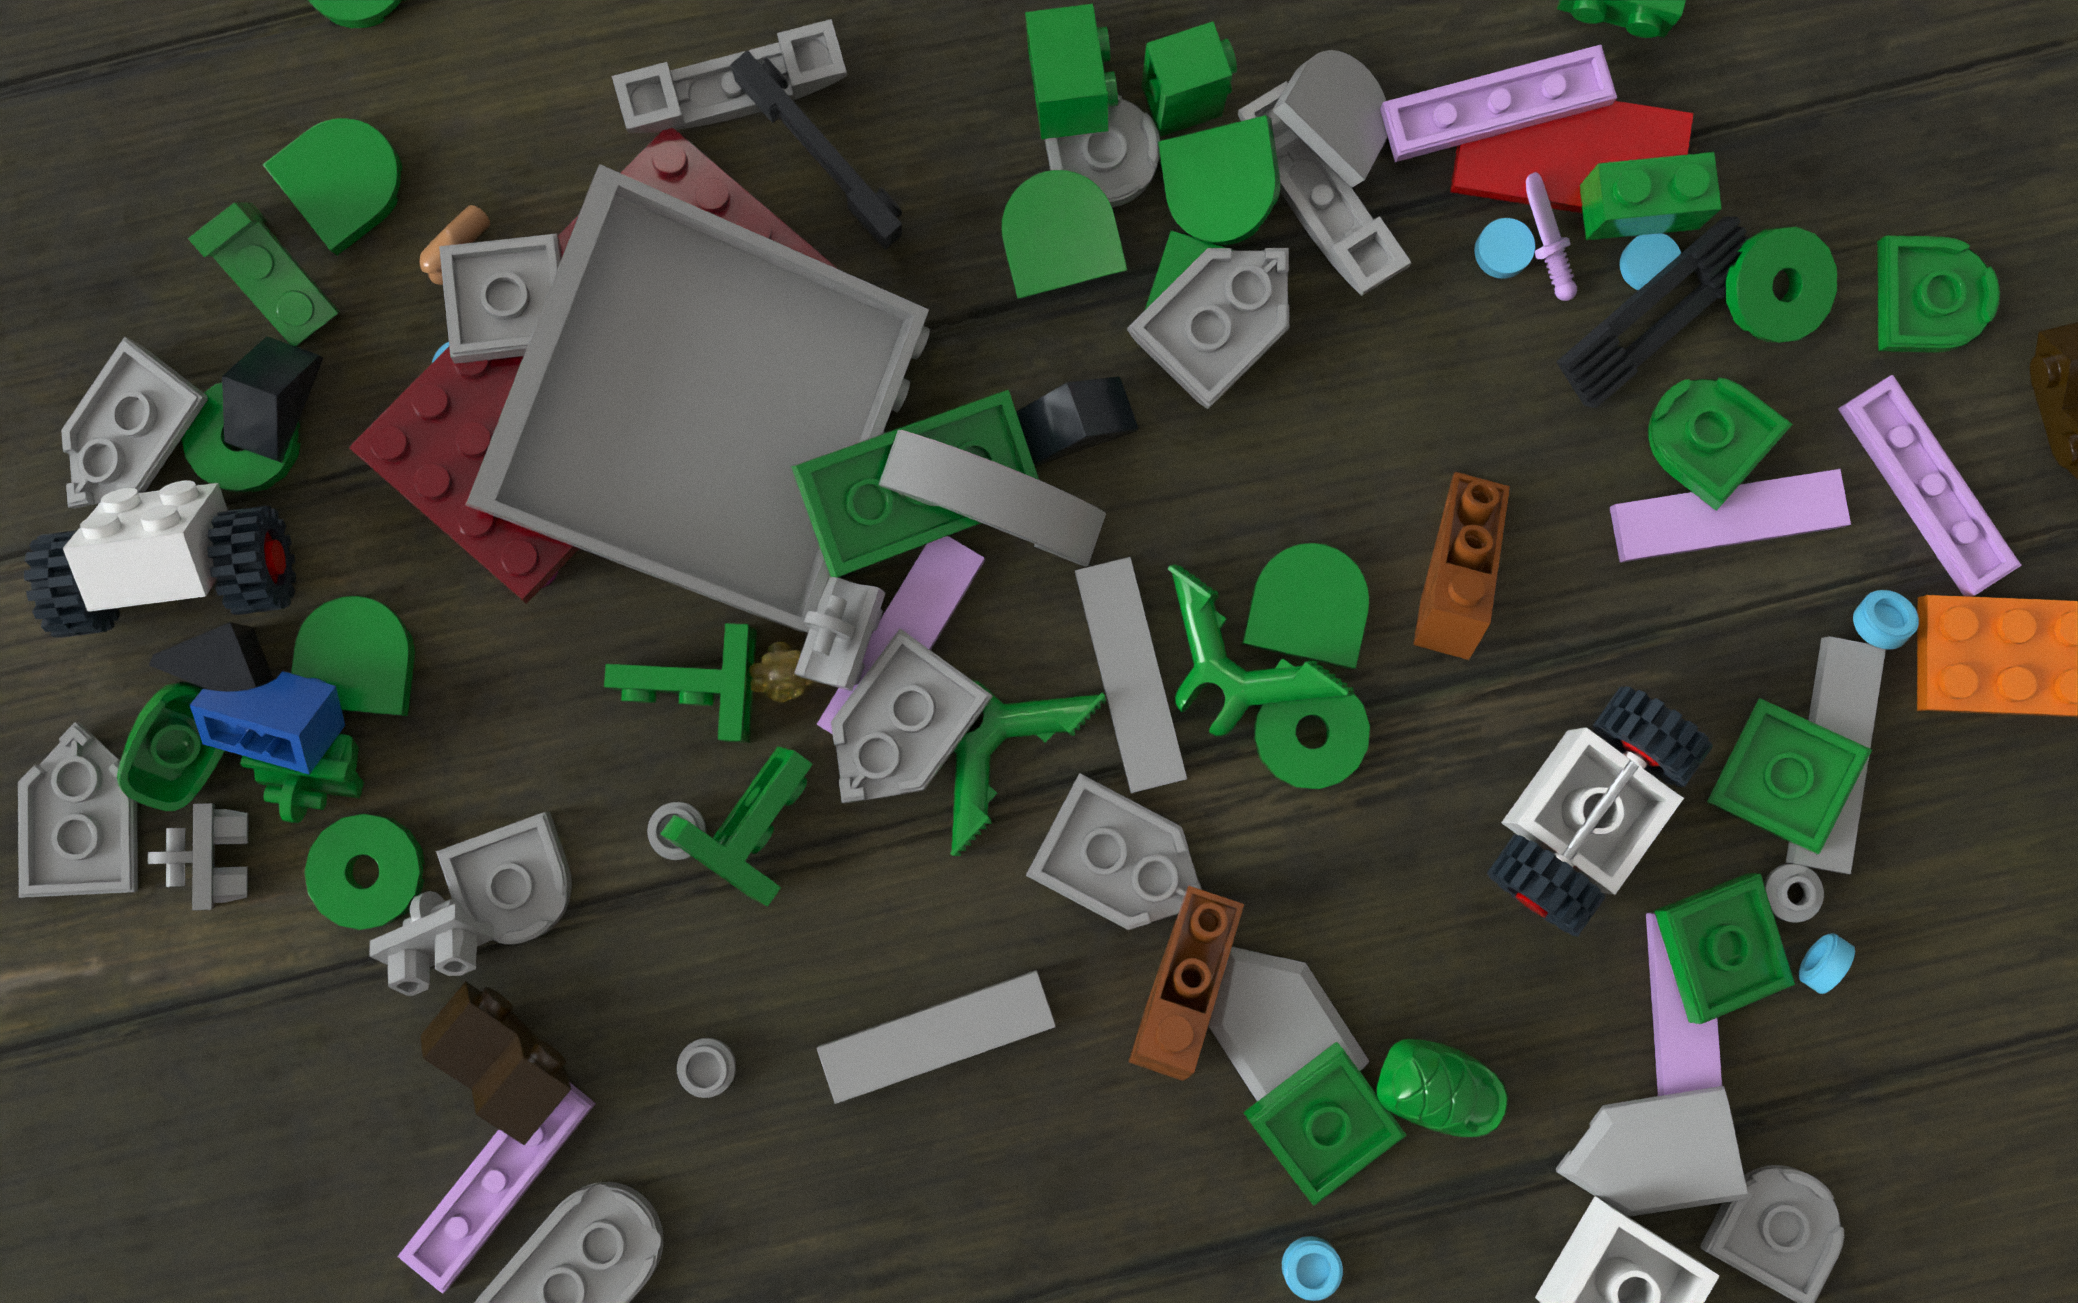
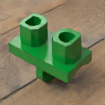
[240,734,364,823]

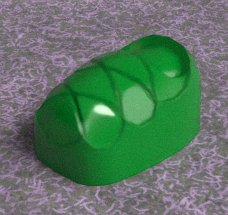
[117,681,224,811]
[1377,1039,1509,1137]

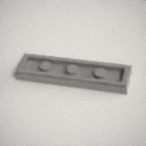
[1075,557,1187,793]
[1786,636,1886,874]
[816,970,1056,1104]

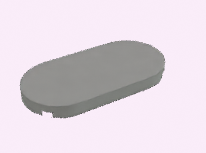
[474,1182,663,1303]

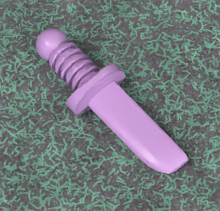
[1526,172,1577,301]

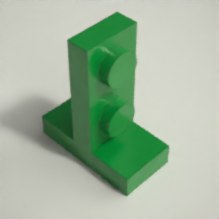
[188,202,340,347]
[604,623,757,743]
[660,746,813,907]

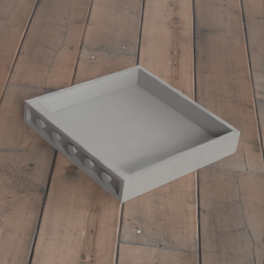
[466,164,930,632]

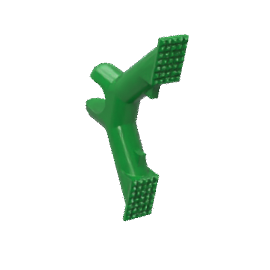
[1168,564,1354,736]
[950,680,1106,856]

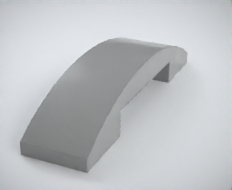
[612,19,847,133]
[1238,81,1411,296]
[879,430,1106,566]

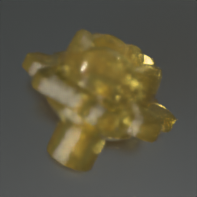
[749,642,816,703]

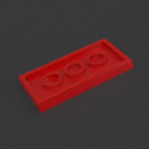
[1450,78,1693,213]

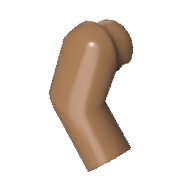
[419,205,490,285]

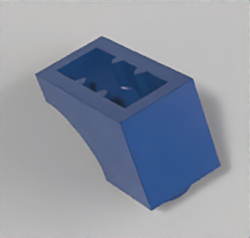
[190,671,345,775]

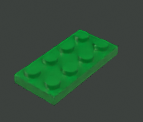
[791,390,1039,578]

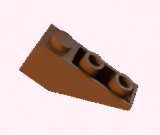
[1413,472,1510,660]
[1129,886,1244,1081]

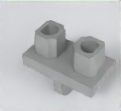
[795,575,885,691]
[148,803,249,910]
[370,891,494,996]

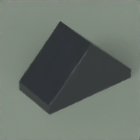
[222,336,323,463]
[1016,376,1139,467]
[149,622,274,692]

